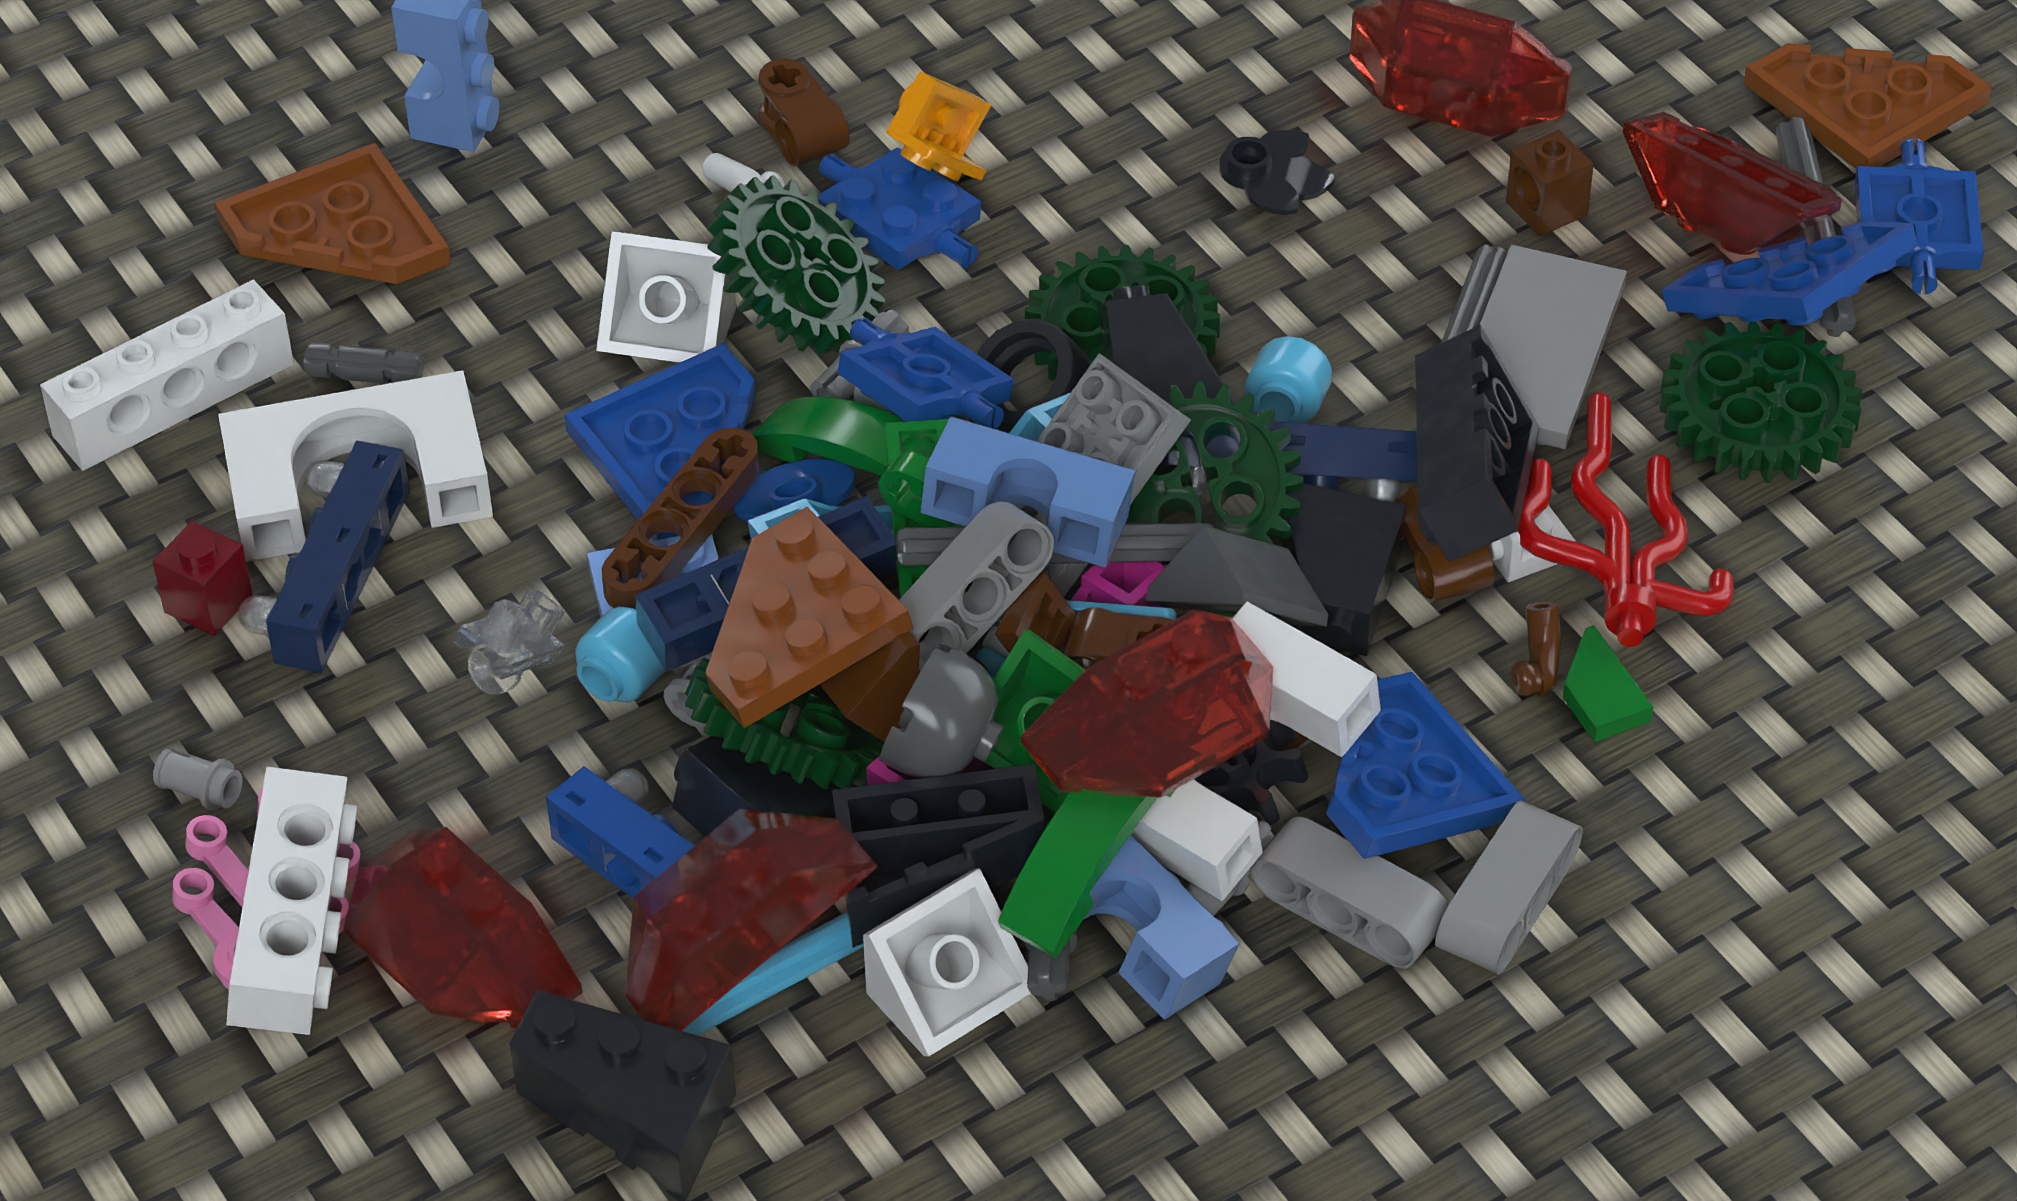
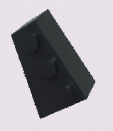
[832,764,1045,948]
[509,990,736,1201]

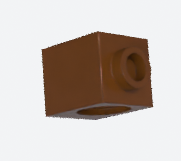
[1506,130,1594,236]

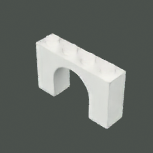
[218,370,493,562]
[1132,601,1381,901]

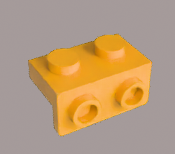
[886,71,991,182]

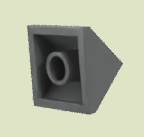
[1145,526,1328,627]

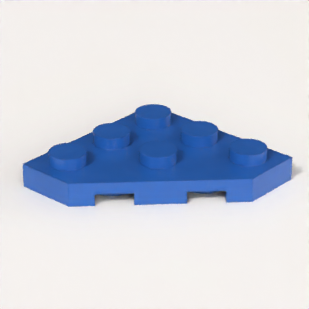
[1662,221,1918,325]
[564,343,756,541]
[1326,672,1526,859]

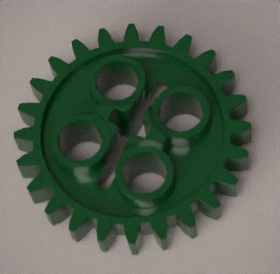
[707,175,885,355]
[1025,245,1220,381]
[1659,321,1862,483]
[1125,381,1304,565]
[684,658,885,789]

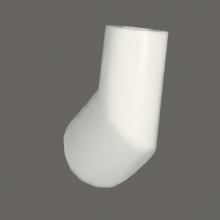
[702,153,785,192]

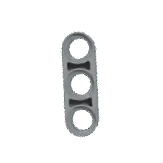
[899,501,1054,671]
[1435,800,1583,975]
[1250,817,1449,968]

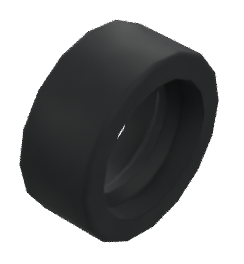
[977,319,1090,433]

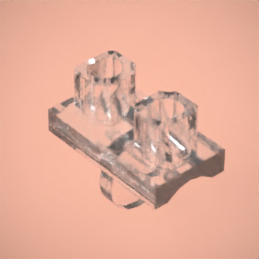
[452,589,565,695]

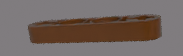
[601,428,759,609]

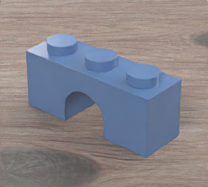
[391,0,500,152]
[921,416,1136,568]
[1084,834,1240,1020]

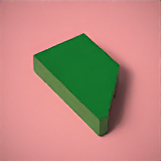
[1563,625,1653,743]

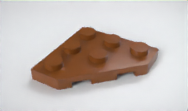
[1744,43,1992,169]
[214,143,451,284]
[705,506,914,728]

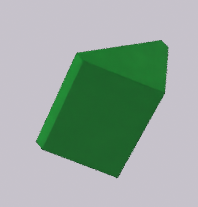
[986,629,1136,813]

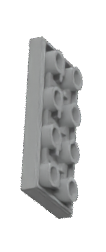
[1480,244,1627,449]
[1014,353,1191,598]

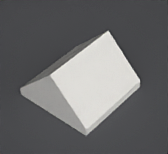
[596,231,736,363]
[863,868,1031,1056]

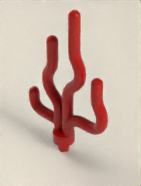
[1517,392,1734,647]

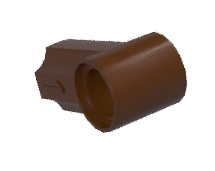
[1394,484,1494,603]

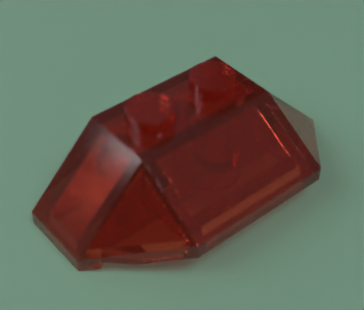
[1350,0,1573,137]
[1623,112,1842,255]
[1020,609,1273,797]
[625,809,878,1031]
[344,827,583,1029]

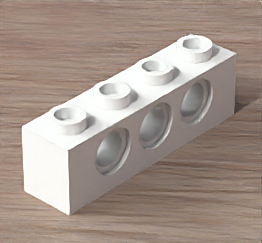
[40,279,294,471]
[226,767,357,1035]

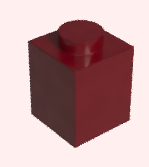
[152,521,253,636]

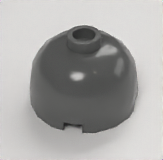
[879,642,1004,779]

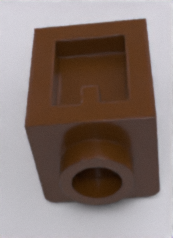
[995,573,1076,653]

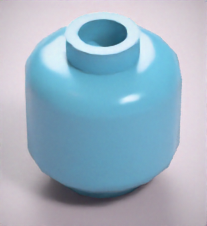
[1245,336,1332,424]
[575,606,665,703]

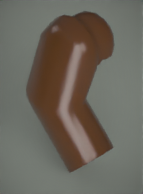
[1512,602,1561,697]

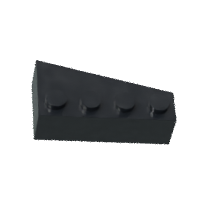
[1415,325,1540,562]

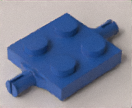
[1854,138,1984,294]
[818,147,981,270]
[837,317,1014,429]

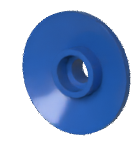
[733,459,856,523]

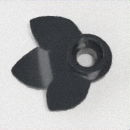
[1219,130,1335,215]

